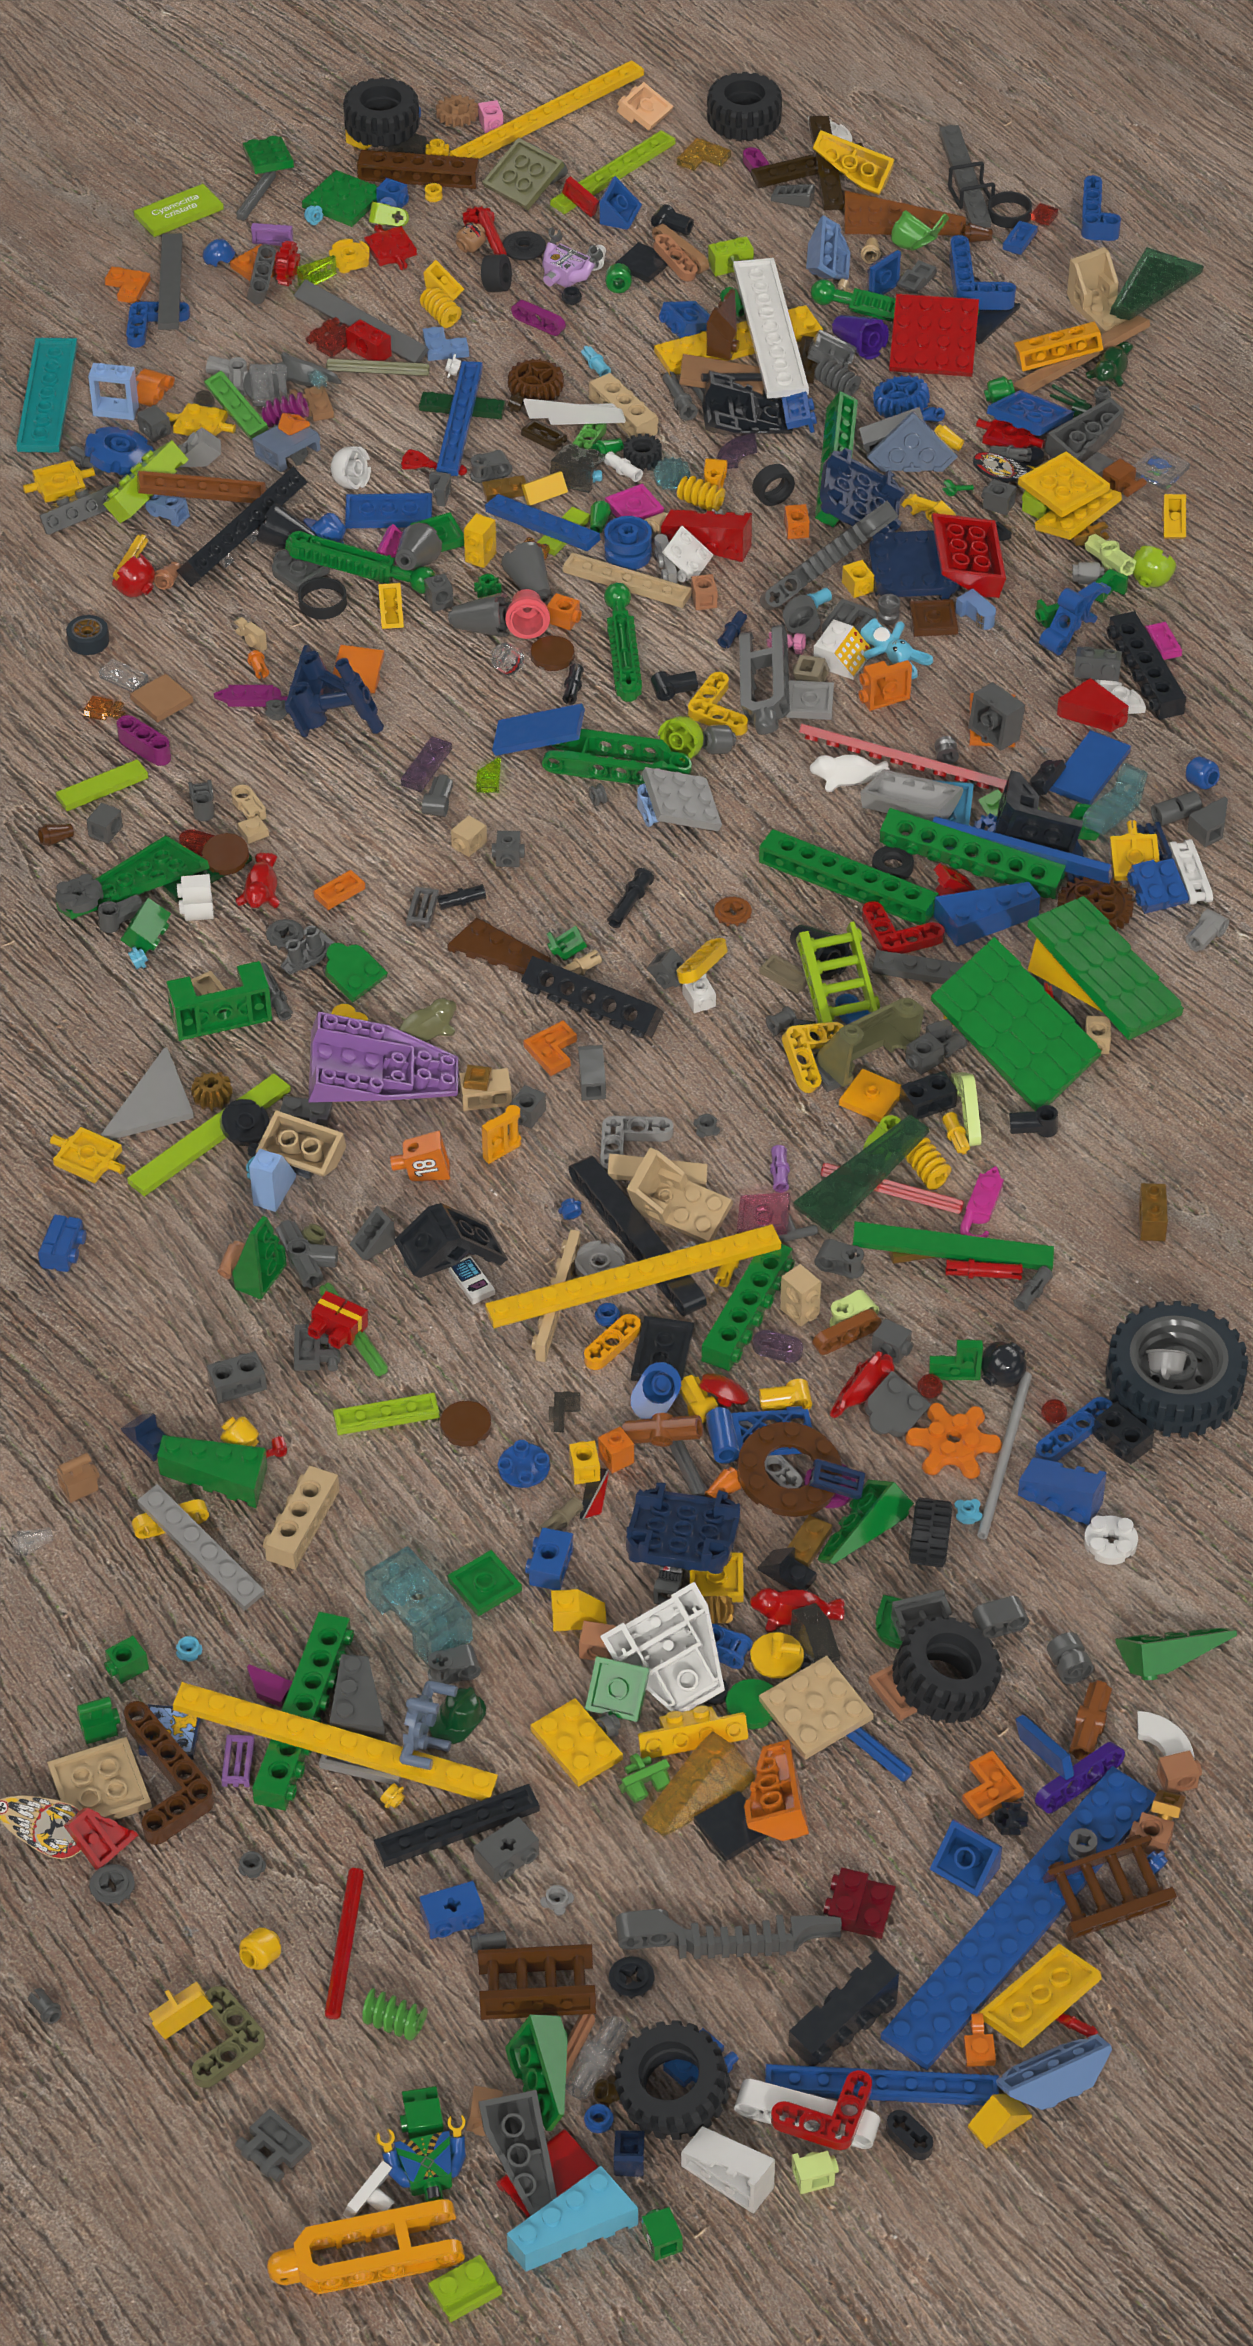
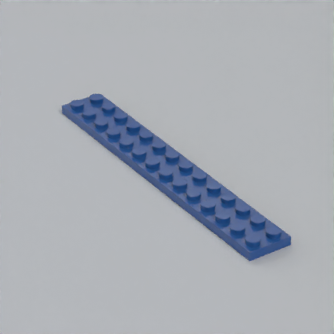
[881,1766,1156,2071]

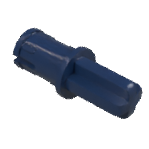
[718,611,747,649]

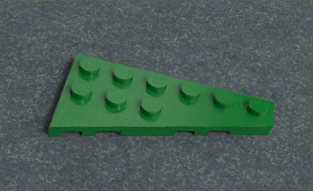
[56,835,209,919]

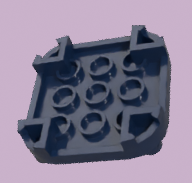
[820,448,905,537]
[869,530,960,600]
[626,1483,740,1574]

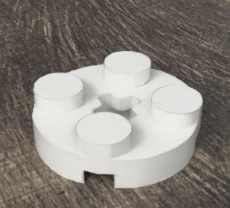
[1084,1516,1138,1565]

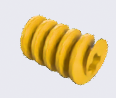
[420,288,462,328]
[677,475,726,511]
[901,1137,951,1191]

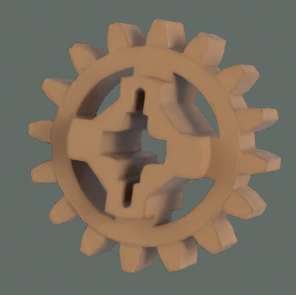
[436,94,478,127]

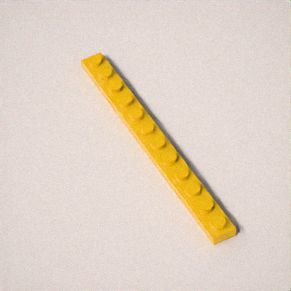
[450,60,644,159]
[485,1224,781,1329]
[173,1682,498,1801]

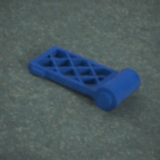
[706,1406,812,1464]

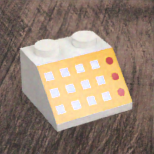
[814,619,872,680]

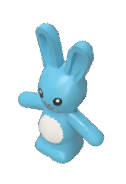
[860,618,933,680]

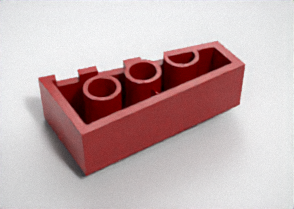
[661,510,752,562]

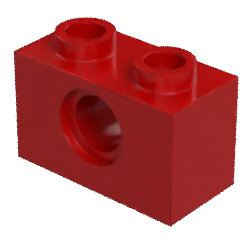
[346,319,392,361]

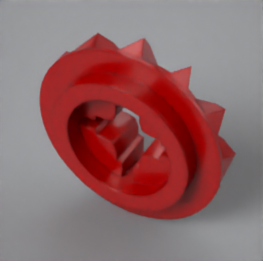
[463,206,495,225]

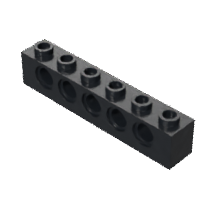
[1107,611,1186,720]
[521,956,664,1039]

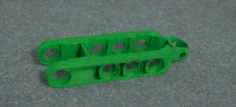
[542,728,692,785]

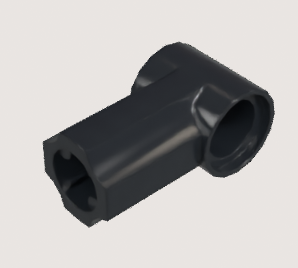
[651,204,694,235]
[650,671,698,701]
[1009,1105,1058,1138]

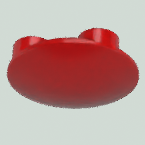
[699,1373,749,1407]

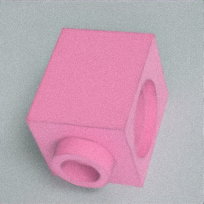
[478,100,503,133]

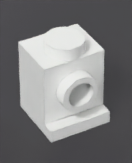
[682,973,716,1013]

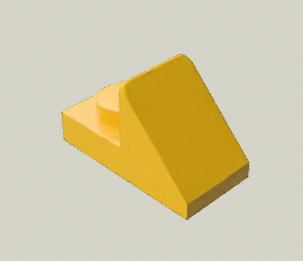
[423,259,464,301]
[1162,494,1186,539]

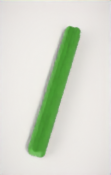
[320,1283,388,1377]

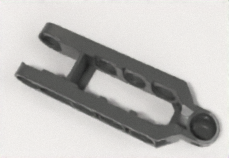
[739,624,790,735]

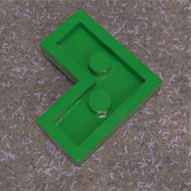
[928,1339,983,1380]

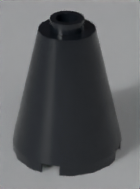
[257,503,317,549]
[790,924,852,980]

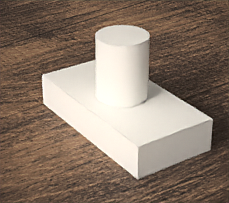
[343,2161,395,2218]

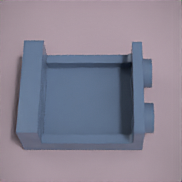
[252,425,321,472]

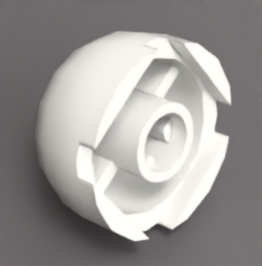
[330,446,371,489]

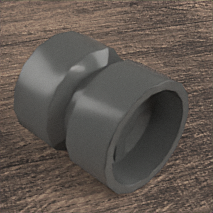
[1047,1632,1094,1684]

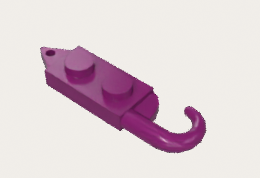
[214,684,292,707]

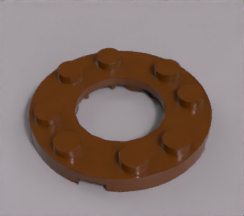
[737,1422,842,1517]

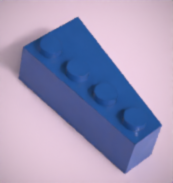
[934,882,1041,947]

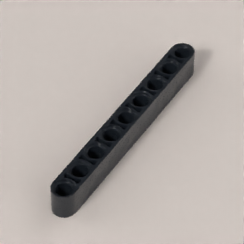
[568,1156,707,1317]

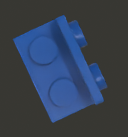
[782,391,817,433]

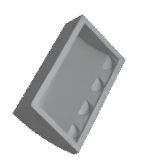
[860,769,963,821]

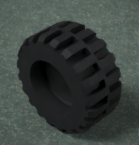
[707,72,782,141]
[343,77,420,148]
[892,1617,1002,1723]
[615,2020,730,2140]

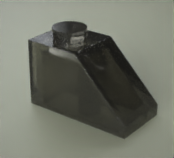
[790,1603,840,1663]

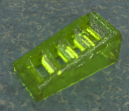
[297,255,337,286]

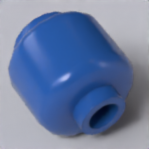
[1185,756,1220,790]

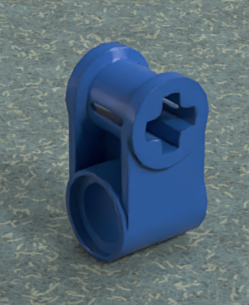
[712,1624,753,1669]

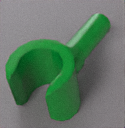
[942,479,974,496]

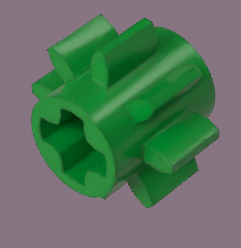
[474,574,502,598]

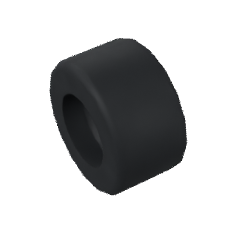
[481,254,512,292]

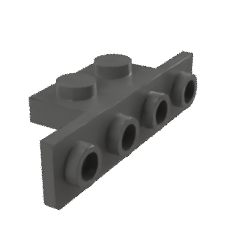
[39,483,117,535]

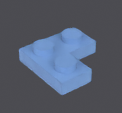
[423,327,469,361]

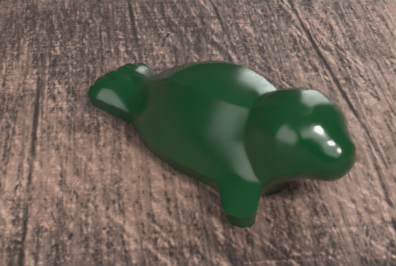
[1086,342,1133,387]

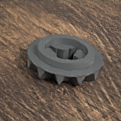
[266,919,304,950]
[89,1864,135,1906]

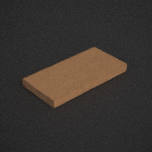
[679,354,764,395]

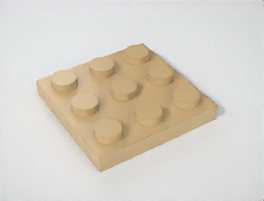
[759,1656,873,1760]
[47,1737,152,1820]

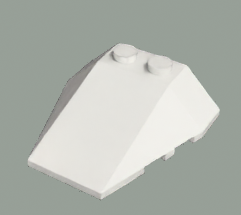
[600,1582,725,1712]

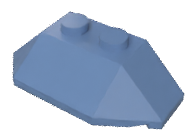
[806,215,851,280]
[996,2034,1112,2110]

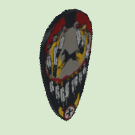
[973,452,1035,483]

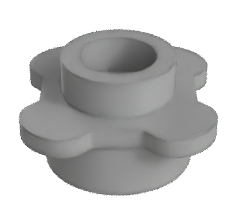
[540,1885,574,1915]

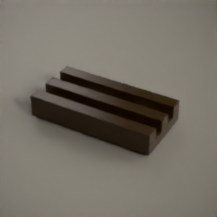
[521,419,567,452]

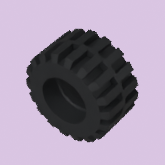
[909,1497,953,1568]

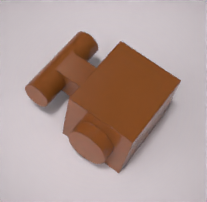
[1102,458,1147,497]

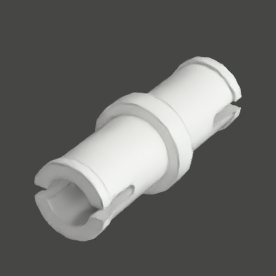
[604,452,643,482]

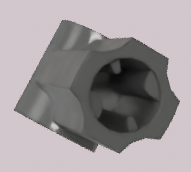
[422,774,453,817]
[98,895,143,933]

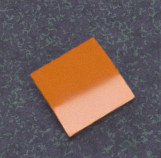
[333,645,385,693]

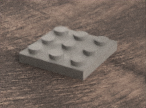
[642,767,722,831]

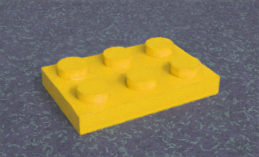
[530,1698,623,1787]

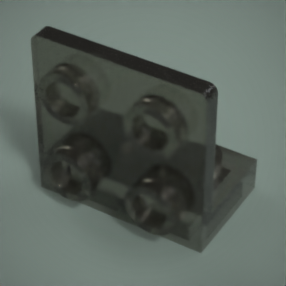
[550,444,605,493]

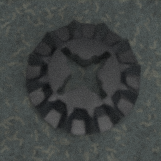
[609,1956,655,2000]

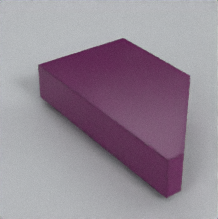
[247,1664,292,1707]

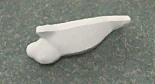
[810,755,890,792]

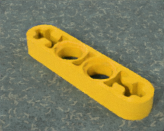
[676,938,728,984]

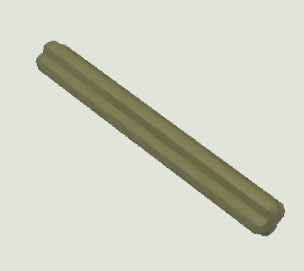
[326,358,430,376]

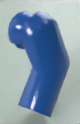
[922,407,945,422]

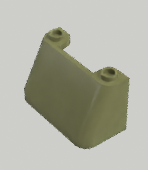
[817,998,924,1087]

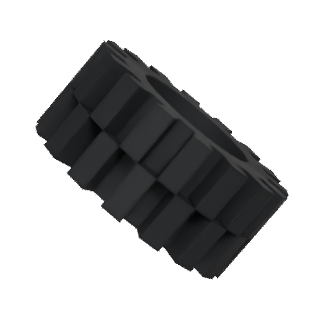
[623,433,662,471]

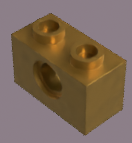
[1138,1183,1168,1241]

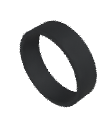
[988,191,1032,228]
[298,577,347,620]

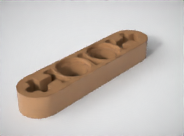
[652,224,709,274]

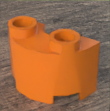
[136,369,175,407]

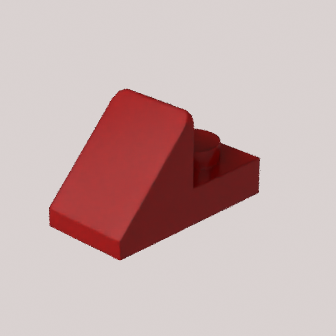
[933,863,976,896]

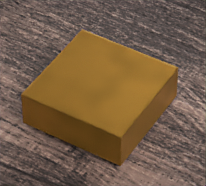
[463,1065,492,1091]

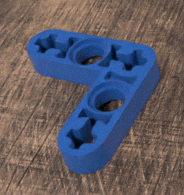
[126,302,190,348]

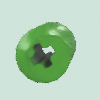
[362,1988,428,2041]

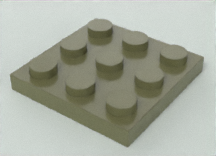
[482,137,565,210]

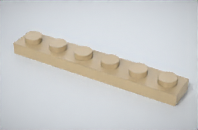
[563,553,692,608]
[532,1230,581,1362]

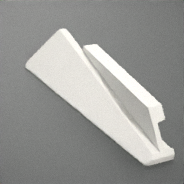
[523,399,626,425]

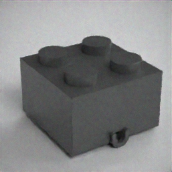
[968,682,1025,751]

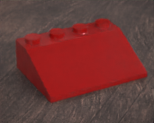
[931,513,1006,598]

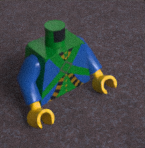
[375,2115,466,2202]

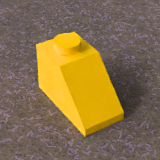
[551,1589,607,1631]

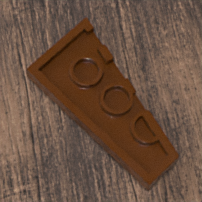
[447,917,551,974]

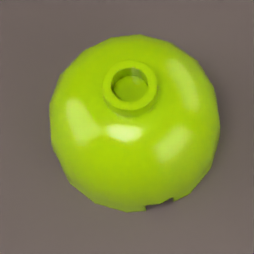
[1133,546,1176,588]
[658,716,704,761]

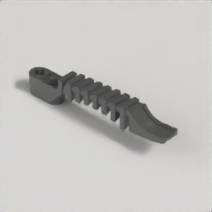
[760,500,899,610]
[615,1909,842,1959]

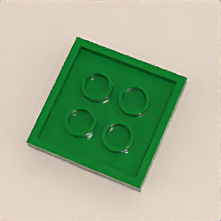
[302,170,378,227]

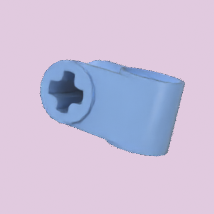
[637,783,660,827]

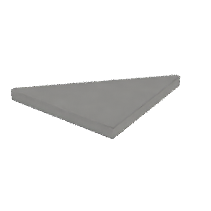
[101,1047,194,1140]

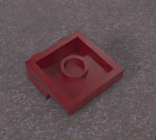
[823,1867,896,1939]

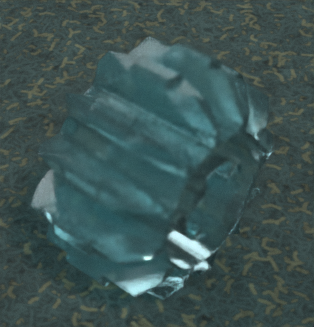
[654,457,690,491]

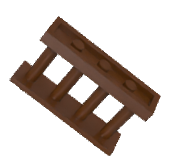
[1042,1834,1177,1941]
[478,1944,596,2020]

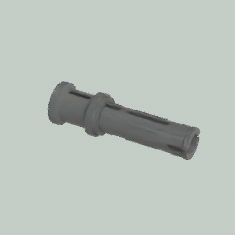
[662,371,698,421]

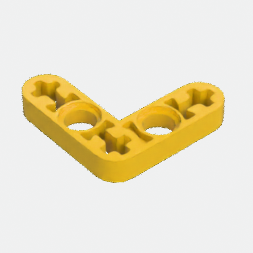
[688,672,748,736]
[782,1022,844,1093]

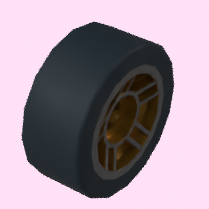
[66,615,110,655]

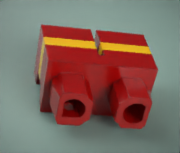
[308,1291,368,1349]

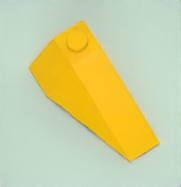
[813,130,895,195]

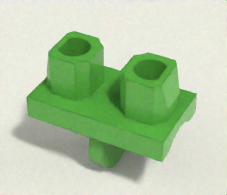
[618,1753,671,1803]

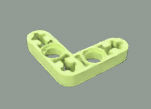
[951,1072,981,1146]

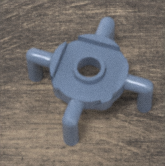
[399,1681,458,1770]

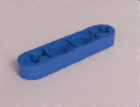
[1035,1397,1113,1462]

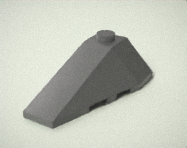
[478,2090,557,2215]

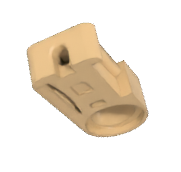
[231,785,266,820]

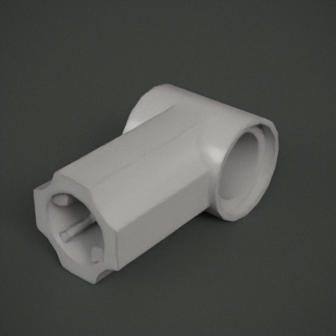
[1186,908,1229,952]

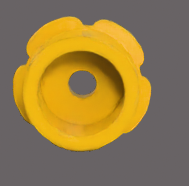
[380,1783,405,1809]

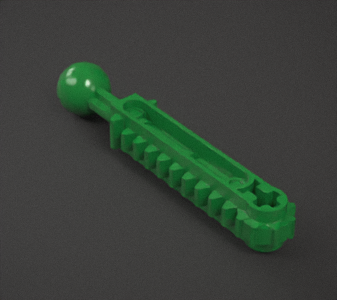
[811,279,896,322]
[285,531,436,594]
[603,582,642,702]

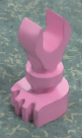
[766,632,806,655]

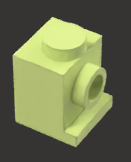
[791,2151,839,2194]

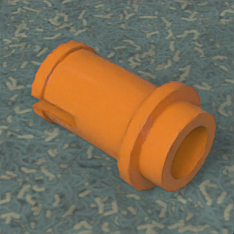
[247,650,269,679]

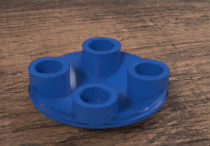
[498,1440,550,1488]

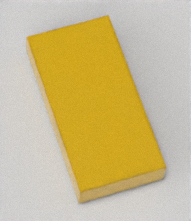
[521,471,568,506]

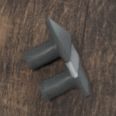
[280,925,334,975]

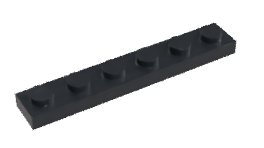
[374,1784,540,1868]

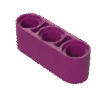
[116,715,171,766]

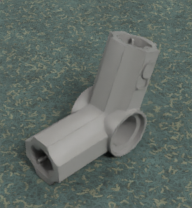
[206,356,248,396]

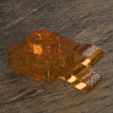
[83,695,126,721]

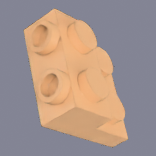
[617,82,674,131]

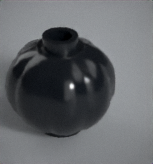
[981,1341,1027,1388]

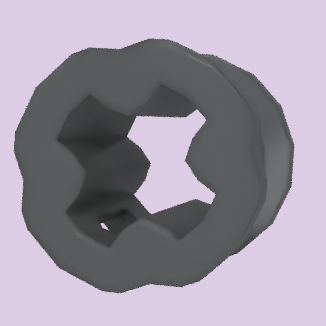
[766,1006,797,1036]

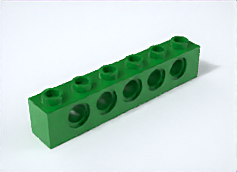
[701,1244,795,1371]

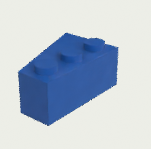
[1018,1457,1107,1525]

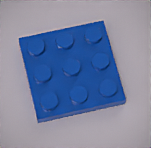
[987,390,1074,436]

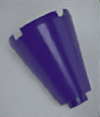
[832,315,889,359]

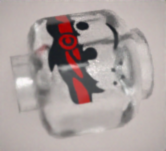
[491,643,524,676]

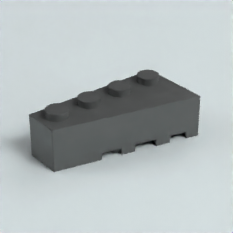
[1044,398,1124,463]

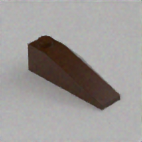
[706,289,739,360]

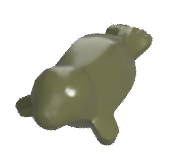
[398,998,457,1042]

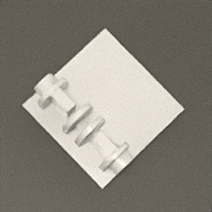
[662,526,713,582]

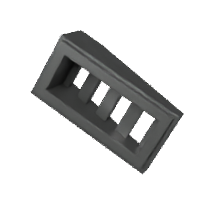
[771,184,815,208]

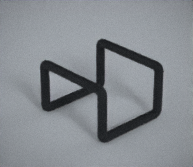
[948,161,996,209]

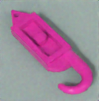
[960,1166,1004,1238]

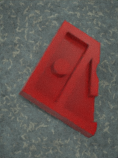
[63,1808,138,1870]

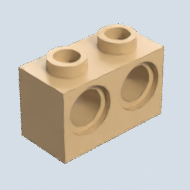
[780,1264,821,1326]

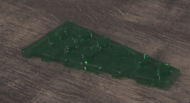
[1110,247,1204,320]

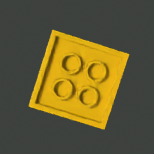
[1018,451,1110,517]

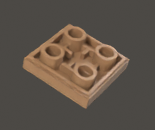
[130,674,193,723]

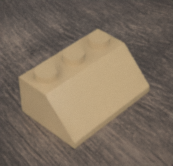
[256,1110,346,1177]

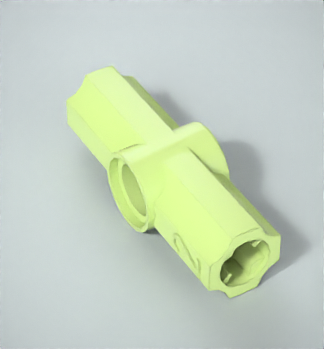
[1085,534,1136,576]

